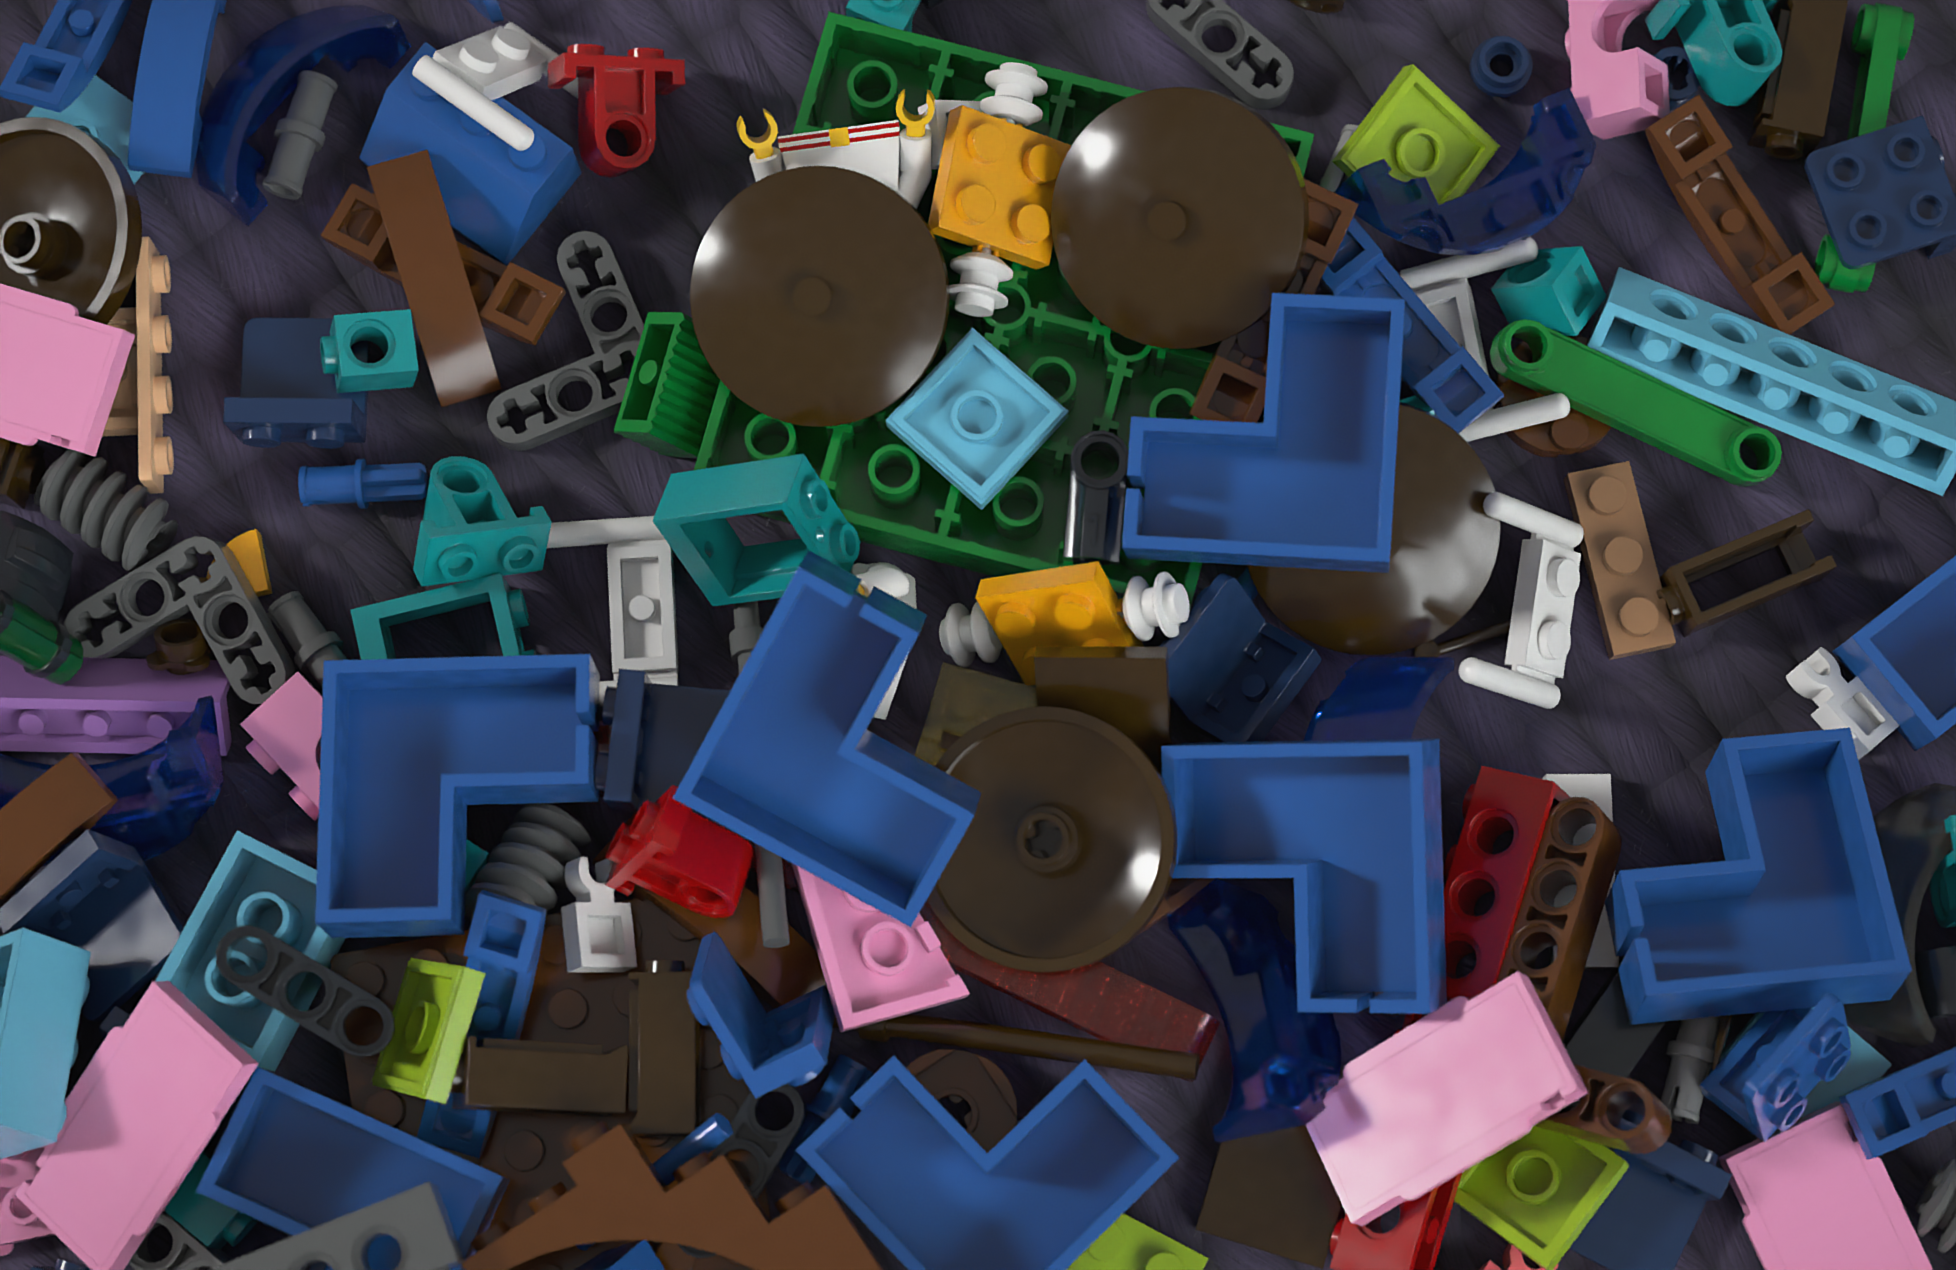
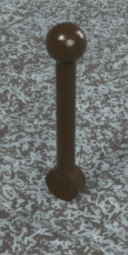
[1413,620,1511,667]

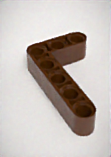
[1496,797,1672,1154]

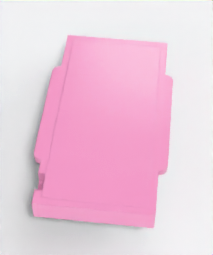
[0,284,135,457]
[1297,971,1588,1226]
[15,981,259,1270]
[1719,1102,1933,1270]

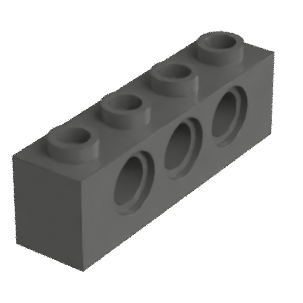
[210,1182,465,1270]

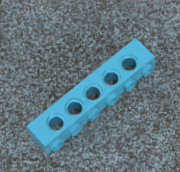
[1587,267,1956,496]

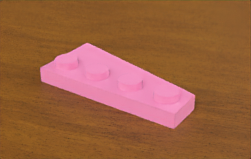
[792,863,970,1033]

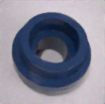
[1470,36,1533,97]

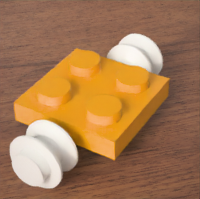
[928,62,1071,317]
[939,561,1190,686]

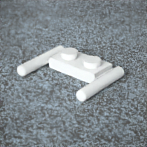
[412,22,578,151]
[1400,236,1570,442]
[1459,492,1584,709]
[547,516,679,707]

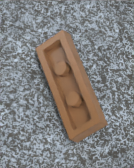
[1564,461,1676,660]

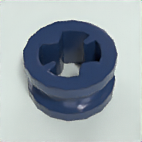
[1654,46,1700,110]

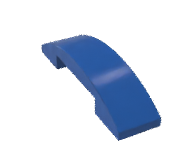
[0,0,133,113]
[128,0,226,178]
[1320,217,1504,433]
[417,890,546,1158]
[1839,1046,1956,1160]

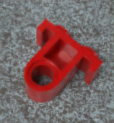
[548,44,685,178]
[605,785,755,918]

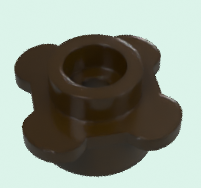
[146,619,212,675]

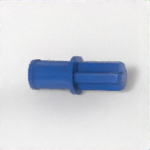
[298,459,428,509]
[779,1054,874,1184]

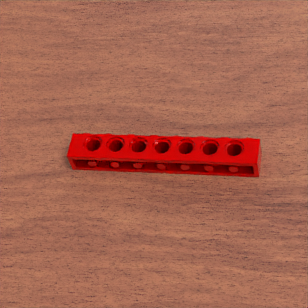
[1330,766,1571,1270]

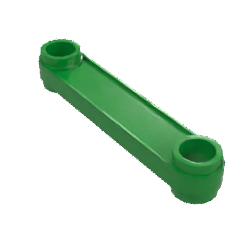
[1814,2,1914,293]
[1490,319,1782,487]

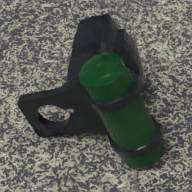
[0,510,84,685]

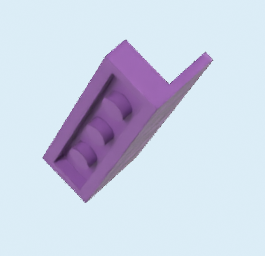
[0,656,232,756]

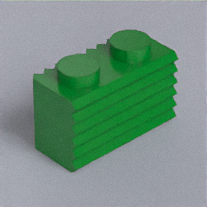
[614,312,720,458]

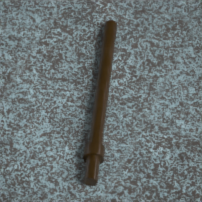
[833,1013,1200,1080]

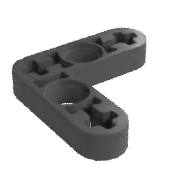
[1146,0,1294,110]
[487,231,644,452]
[64,536,296,704]

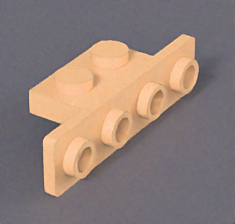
[102,236,174,494]

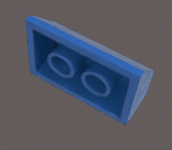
[359,42,582,266]

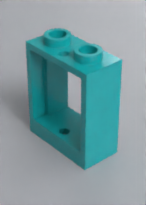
[652,454,861,606]
[351,573,537,660]

